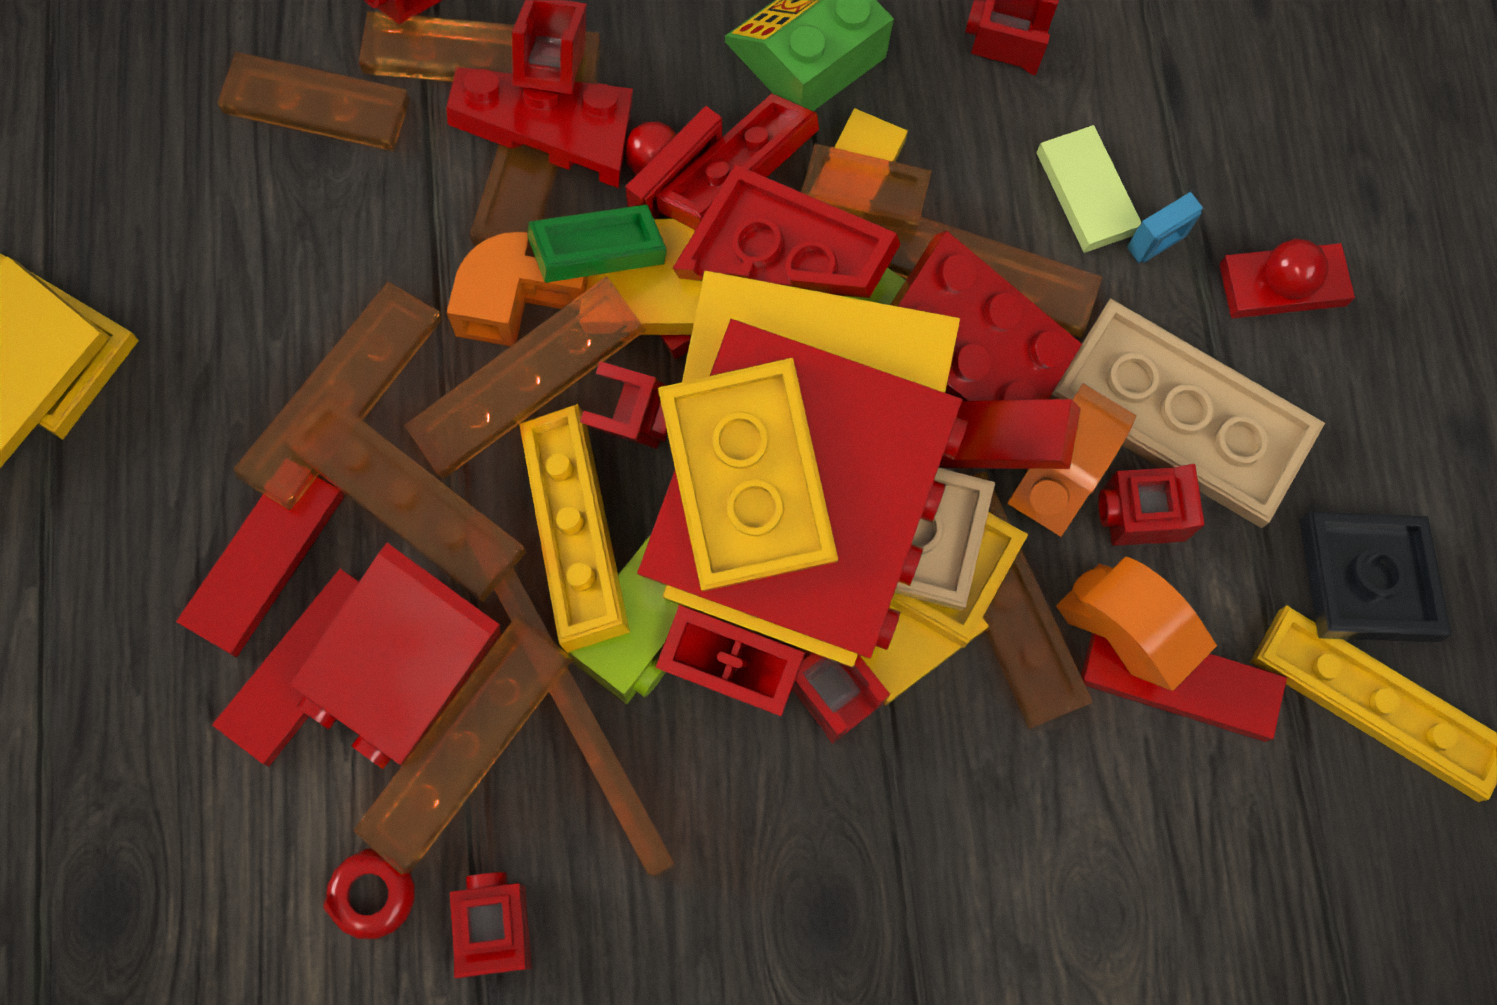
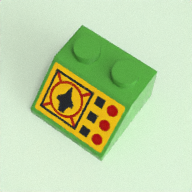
[725,0,894,111]

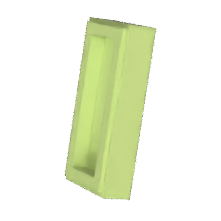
[1037,125,1141,253]

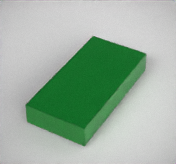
[527,204,667,283]

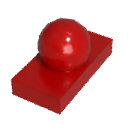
[624,106,722,219]
[1219,238,1355,319]

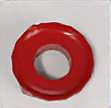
[323,848,415,939]

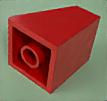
[290,543,501,770]

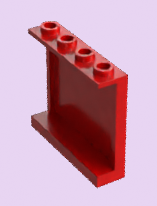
[637,318,968,659]

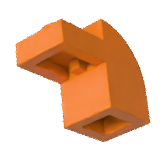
[446,232,588,347]
[1007,383,1137,537]
[1056,556,1217,691]

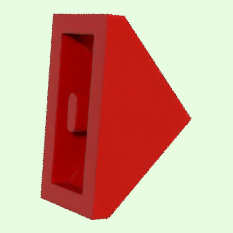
[655,605,806,716]

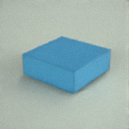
[1126,192,1203,263]

